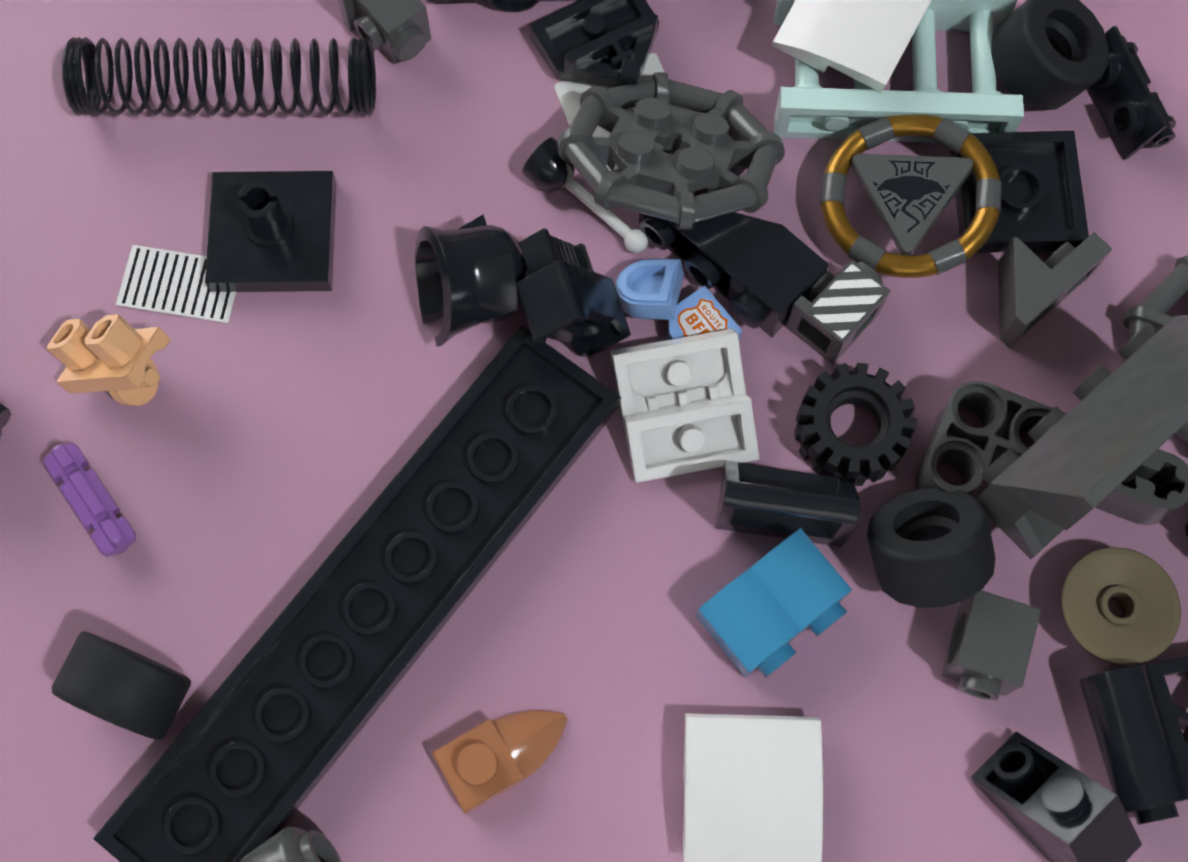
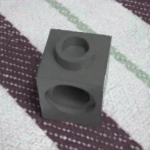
[942,590,1042,700]

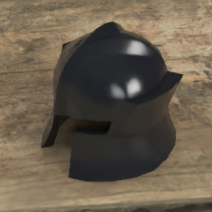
[414,214,529,347]

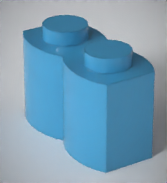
[696,528,852,678]

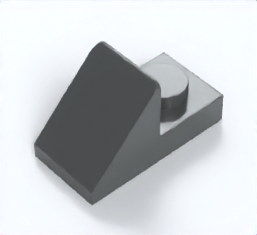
[998,232,1112,348]

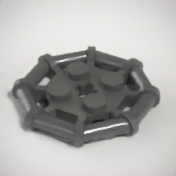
[557,72,785,230]

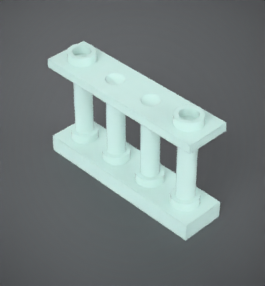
[774,0,1024,143]

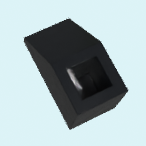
[971,731,1142,862]

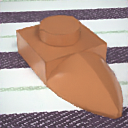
[432,710,568,815]

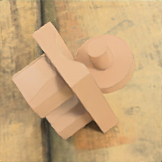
[47,314,171,406]

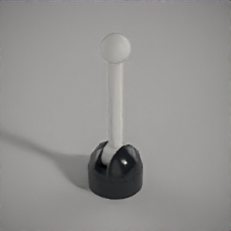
[522,137,648,253]

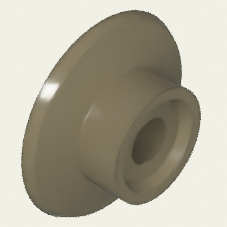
[1062,547,1181,665]

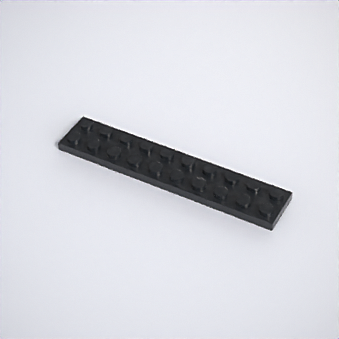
[93,325,621,862]

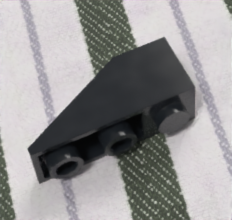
[638,212,829,337]

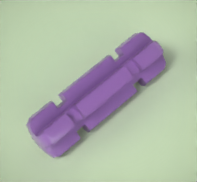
[43,443,136,557]

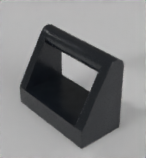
[715,461,860,547]

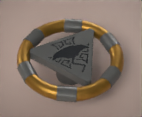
[820,115,1002,278]

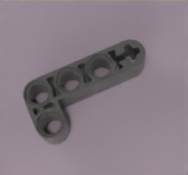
[915,381,1188,525]

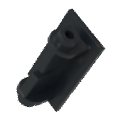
[1088,26,1176,160]

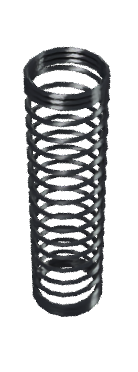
[62,37,376,117]

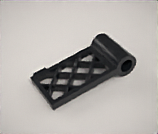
[1079,657,1188,825]

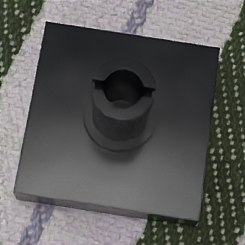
[205,171,336,292]

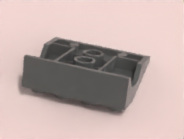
[976,315,1188,560]

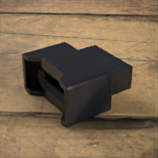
[516,228,631,357]

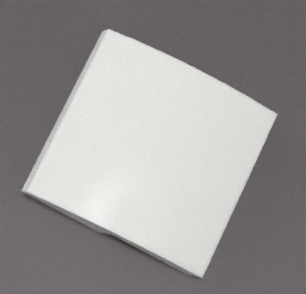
[772,0,931,93]
[610,328,760,483]
[683,713,823,862]

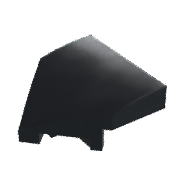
[529,0,659,85]

